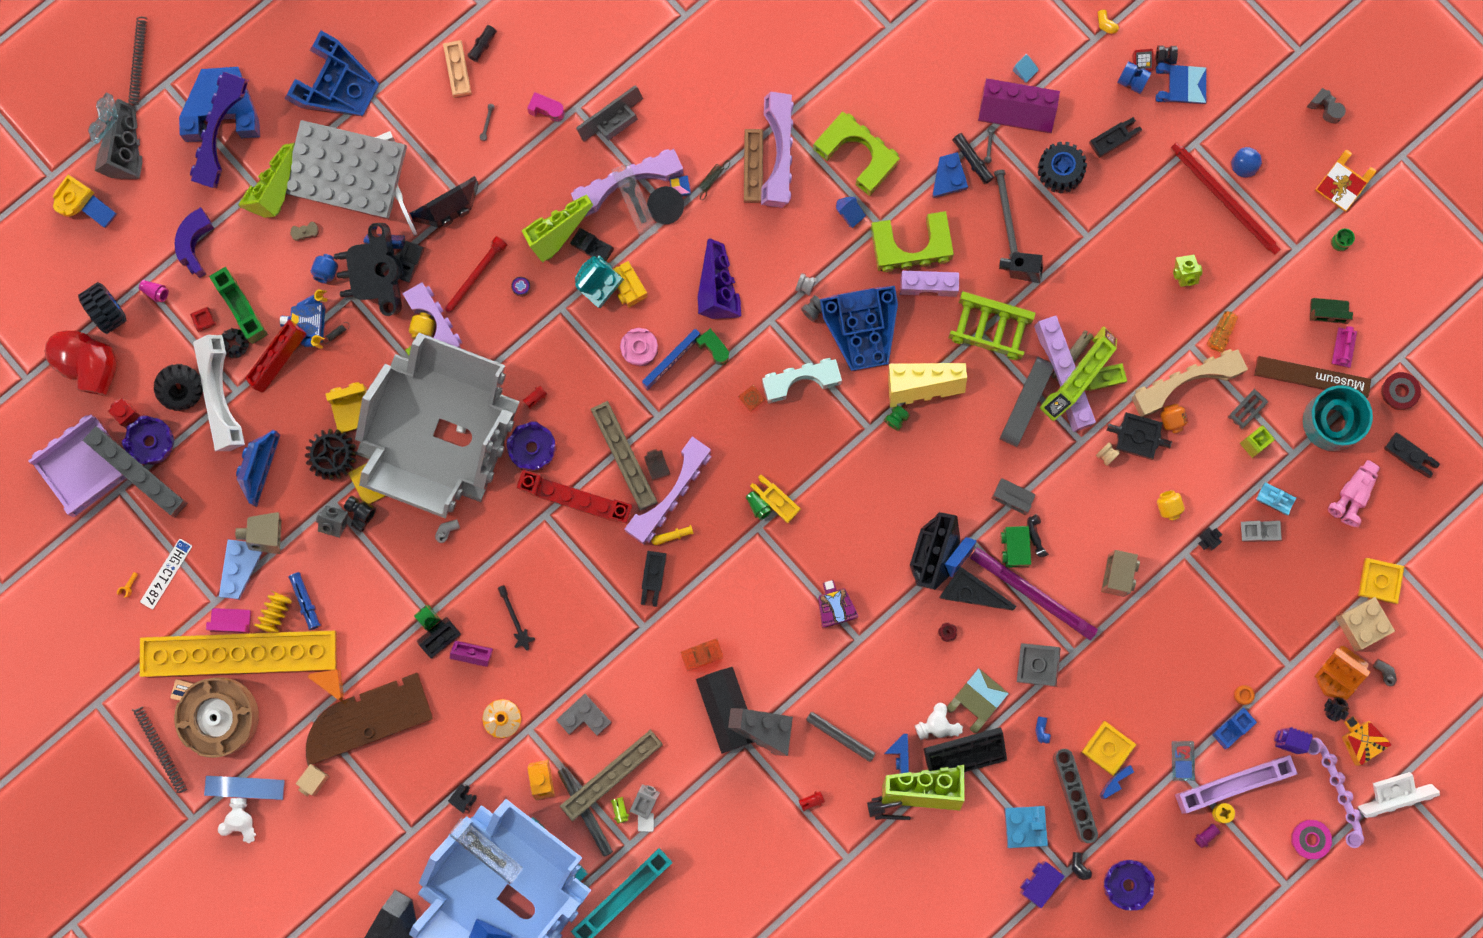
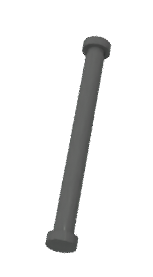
[994,170,1020,259]

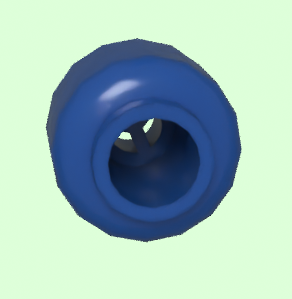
[310,254,338,284]

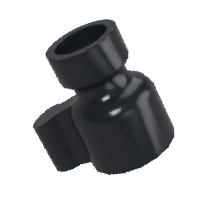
[344,496,376,532]

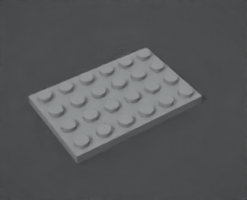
[286,120,407,219]

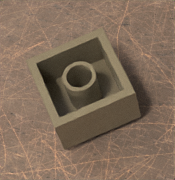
[1101,550,1140,597]

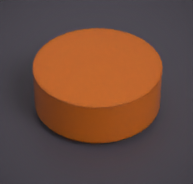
[1234,685,1255,705]

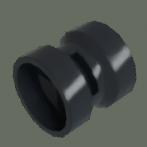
[1156,45,1178,64]

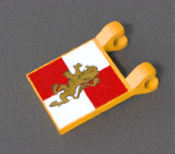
[1315,150,1376,212]

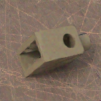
[235,512,282,554]

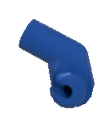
[1035,716,1051,744]

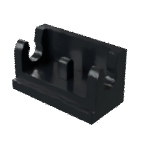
[448,784,477,814]

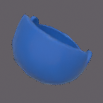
[1231,147,1262,178]

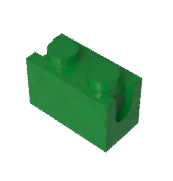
[1000,526,1031,568]

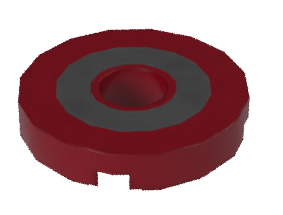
[1381,372,1421,410]

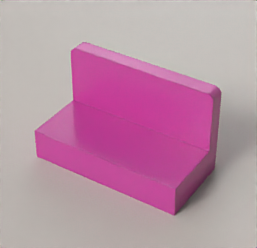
[206,608,251,633]

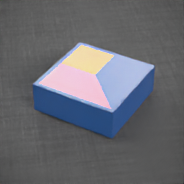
[669,175,691,197]

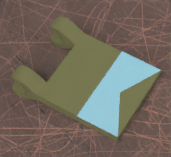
[947,668,1009,733]

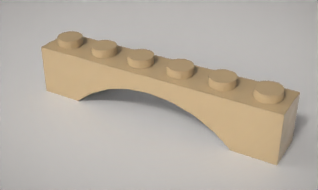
[1131,349,1248,417]

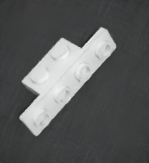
[1358,772,1440,818]

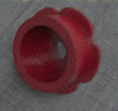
[938,623,957,642]

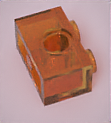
[680,638,724,672]

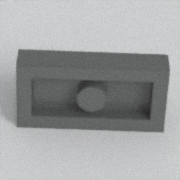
[991,478,1035,516]

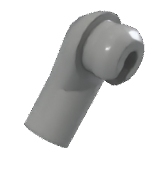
[435,519,460,543]

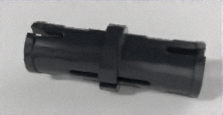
[467,25,497,62]

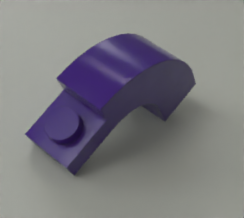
[174,207,214,278]

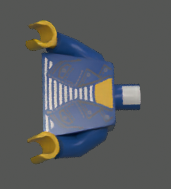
[280,289,328,349]

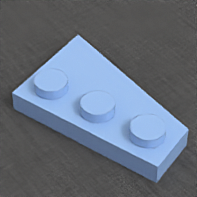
[219,540,263,600]

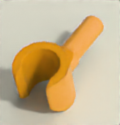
[117,572,138,598]

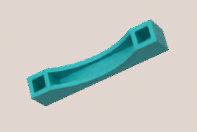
[570,848,673,938]

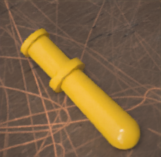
[651,525,694,545]

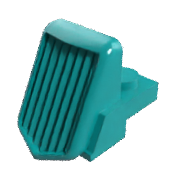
[575,256,624,308]

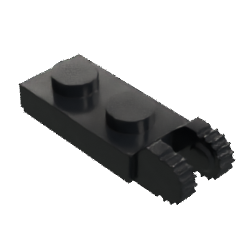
[1089,117,1142,158]
[1384,432,1440,478]
[641,551,667,607]

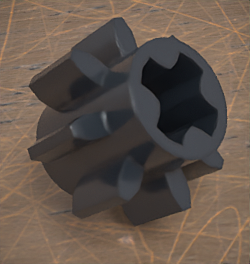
[1198,527,1222,551]
[1324,697,1349,722]

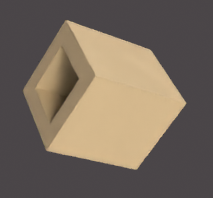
[296,764,329,796]

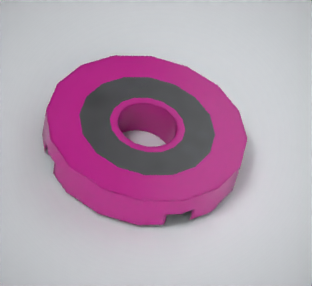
[1291,820,1332,859]

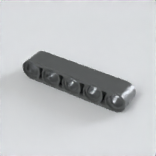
[1000,357,1054,447]
[1053,749,1098,843]

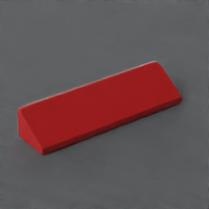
[245,319,306,392]

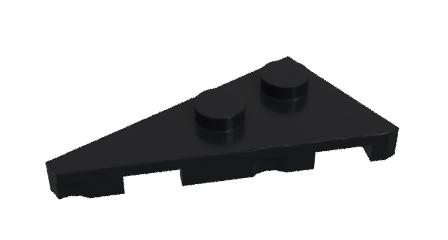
[939,567,1016,611]

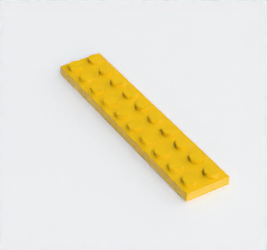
[139,630,336,677]

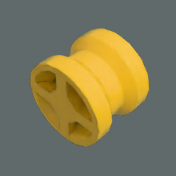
[1212,803,1235,823]

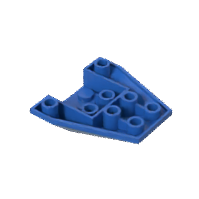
[820,286,898,371]

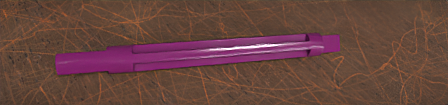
[970,547,1098,641]

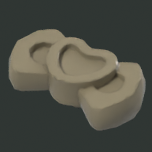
[290,222,319,241]

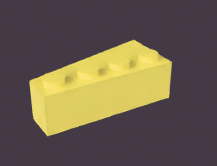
[888,363,967,408]

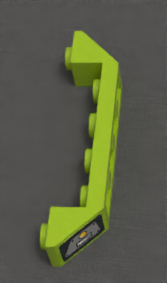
[1040,327,1117,421]

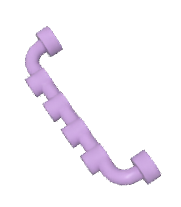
[1308,738,1364,848]

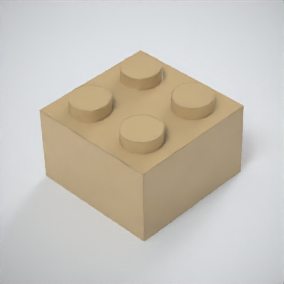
[1335,597,1395,651]

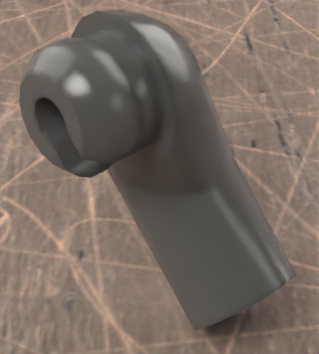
[1373,659,1397,687]

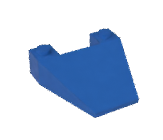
[284,30,379,116]
[179,67,260,142]

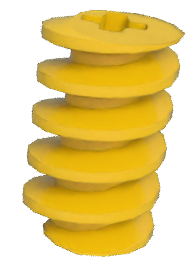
[254,590,292,633]

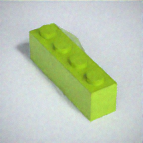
[882,765,964,811]

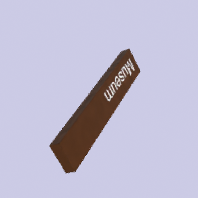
[1254,356,1371,398]

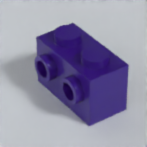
[1020,861,1065,908]

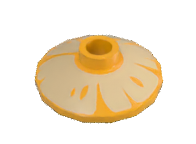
[482,699,521,738]

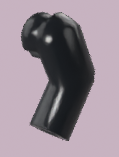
[1072,852,1092,880]

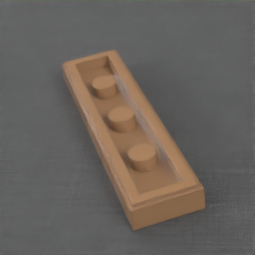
[744,129,763,203]

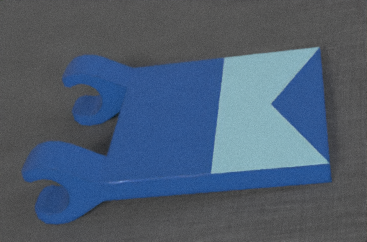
[1155,63,1206,104]

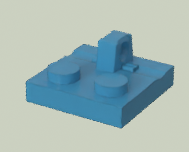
[1004,806,1048,848]

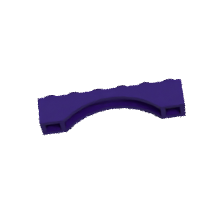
[190,72,249,188]

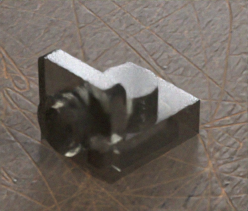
[644,449,670,481]

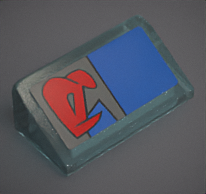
[1172,741,1195,781]

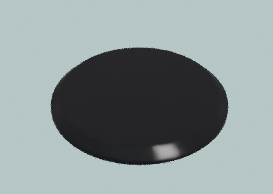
[647,186,684,224]

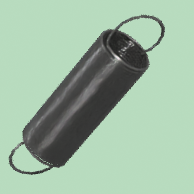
[323,322,350,344]

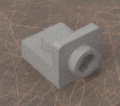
[630,785,660,819]

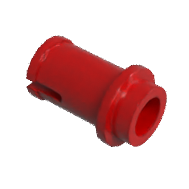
[523,386,547,409]
[799,791,825,812]

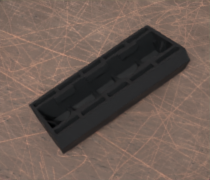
[696,667,754,754]
[924,727,1007,772]

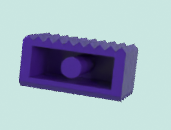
[1274,727,1313,754]

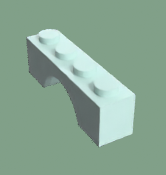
[762,358,842,404]

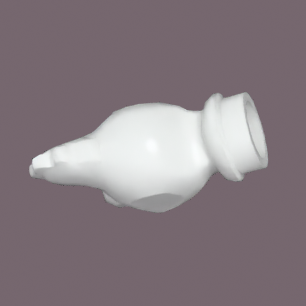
[914,703,963,740]
[218,798,256,844]

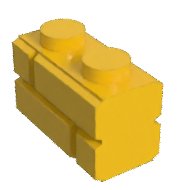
[613,261,648,308]

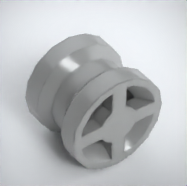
[795,273,816,296]

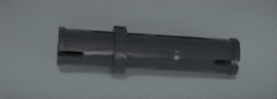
[952,133,994,185]

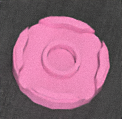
[620,328,658,366]

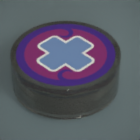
[511,277,531,297]

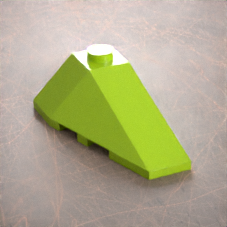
[238,143,295,218]
[522,194,593,263]

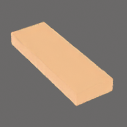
[443,40,472,98]

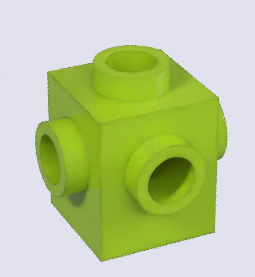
[1173,255,1202,287]

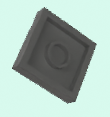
[1017,643,1061,687]

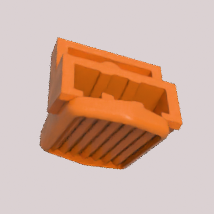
[1314,646,1370,700]

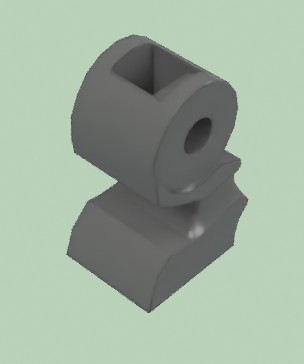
[1307,88,1346,123]

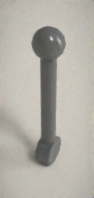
[480,104,495,141]
[984,126,995,163]

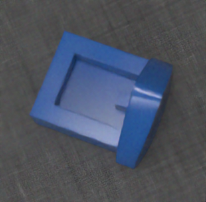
[836,197,866,228]

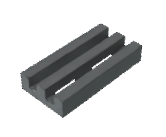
[1228,389,1268,430]

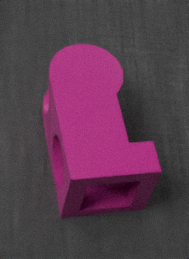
[527,92,565,122]

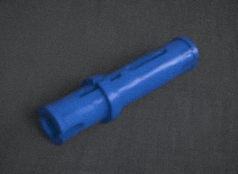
[288,572,321,630]

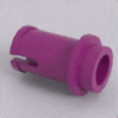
[1194,824,1220,848]

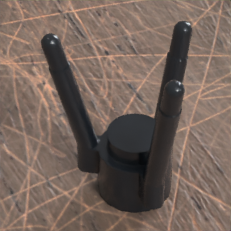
[867,796,911,820]

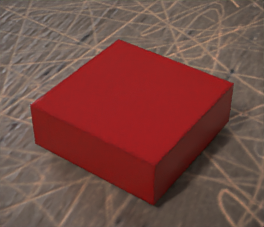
[190,307,216,332]

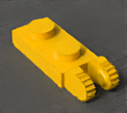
[750,475,801,524]

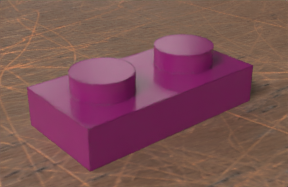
[450,641,493,667]

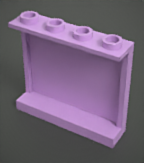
[28,414,126,517]

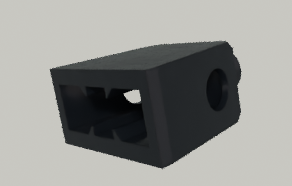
[999,252,1044,283]

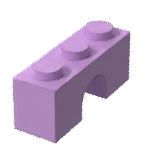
[900,271,959,297]

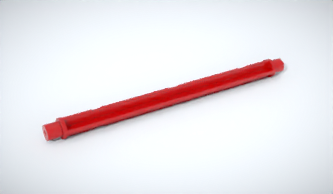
[1171,142,1281,255]

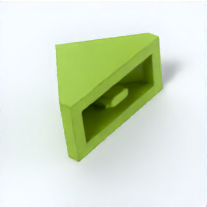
[1240,425,1275,458]

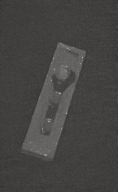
[611,162,658,240]
[448,818,523,884]

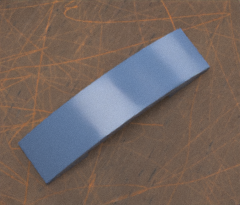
[204,776,285,800]

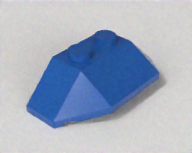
[236,430,281,507]

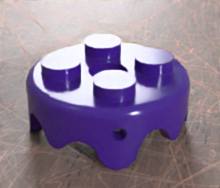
[122,416,174,465]
[507,422,556,471]
[1104,860,1155,910]

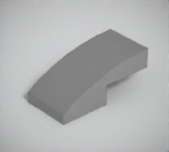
[1241,521,1282,541]

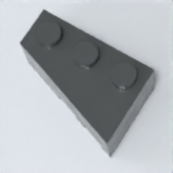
[728,708,793,756]

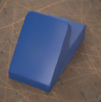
[884,734,909,774]

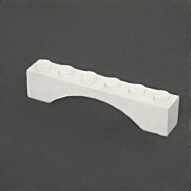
[193,335,245,451]

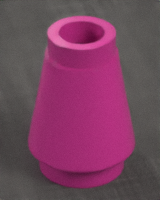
[139,280,169,302]

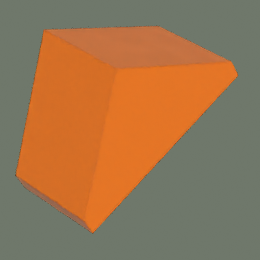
[308,669,344,701]

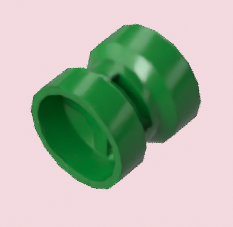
[1331,228,1355,252]
[884,405,910,431]

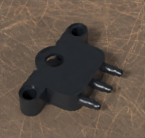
[334,223,403,316]

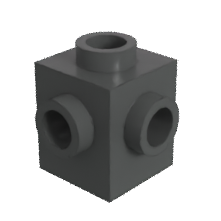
[316,505,348,538]

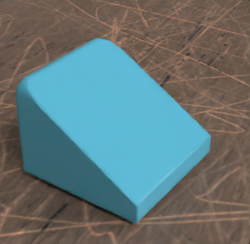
[1013,54,1039,83]

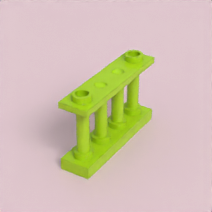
[948,291,1035,360]

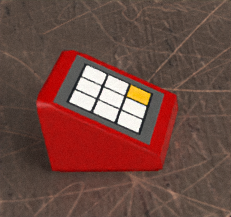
[1132,49,1153,71]

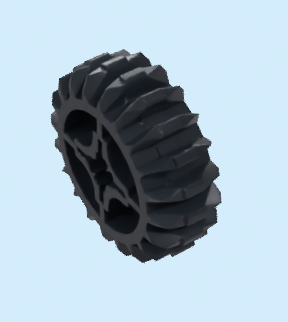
[305,429,358,481]

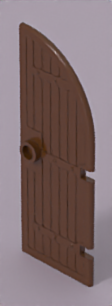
[306,673,433,766]

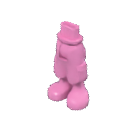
[1328,460,1380,527]

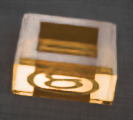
[738,385,765,412]

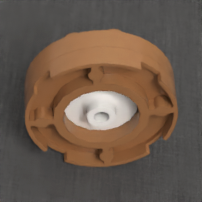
[174,677,259,758]

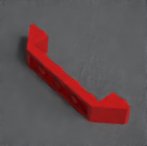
[516,470,633,524]

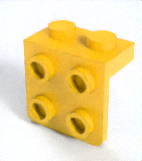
[326,382,367,433]

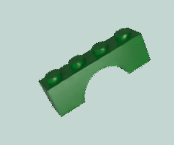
[209,267,269,344]

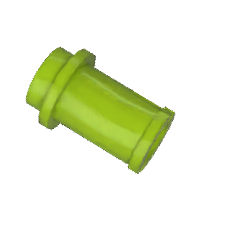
[611,797,629,824]

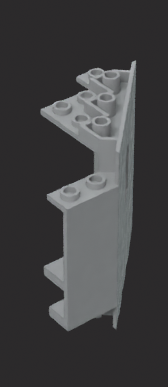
[355,333,520,519]

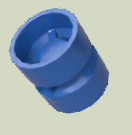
[1117,61,1152,94]

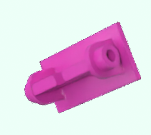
[1331,326,1357,368]

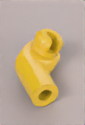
[1097,10,1119,34]

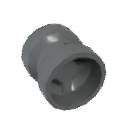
[801,295,822,322]

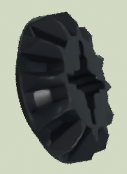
[222,328,249,358]

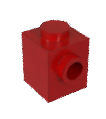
[108,398,141,429]

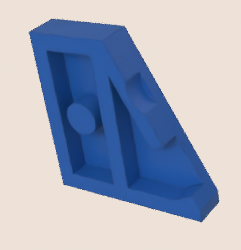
[932,152,968,198]

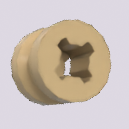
[1096,442,1120,466]

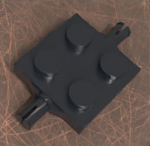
[1106,412,1172,460]

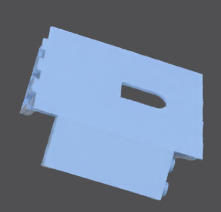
[409,799,591,938]

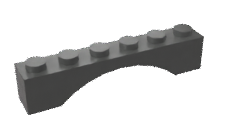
[82,426,188,518]

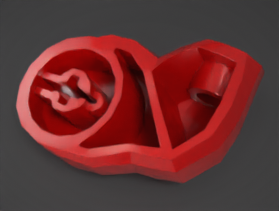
[44,330,117,395]

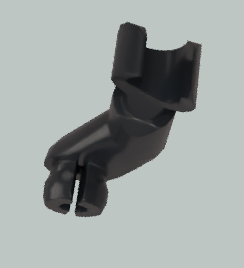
[1027,514,1049,557]

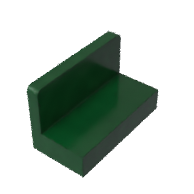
[1310,298,1353,324]

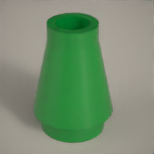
[745,491,772,520]

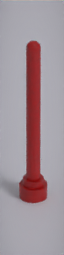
[445,236,508,312]

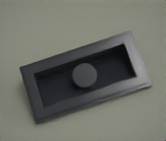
[417,617,461,659]

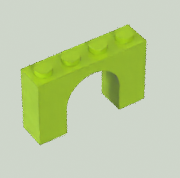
[813,111,900,196]
[870,211,954,272]

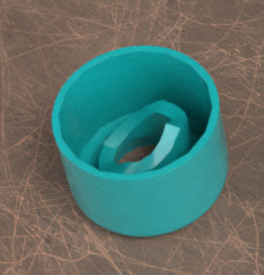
[1302,385,1373,451]

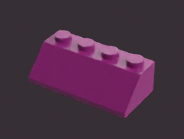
[978,78,1060,133]

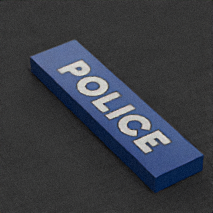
[642,329,701,391]

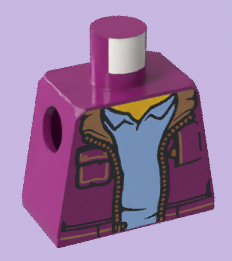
[818,580,859,629]

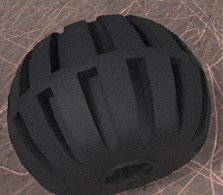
[154,364,203,411]

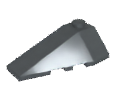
[95,99,142,179]

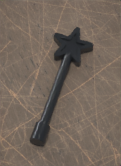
[498,585,535,651]

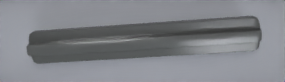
[806,712,875,762]

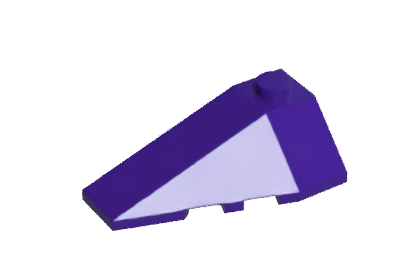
[698,238,741,319]

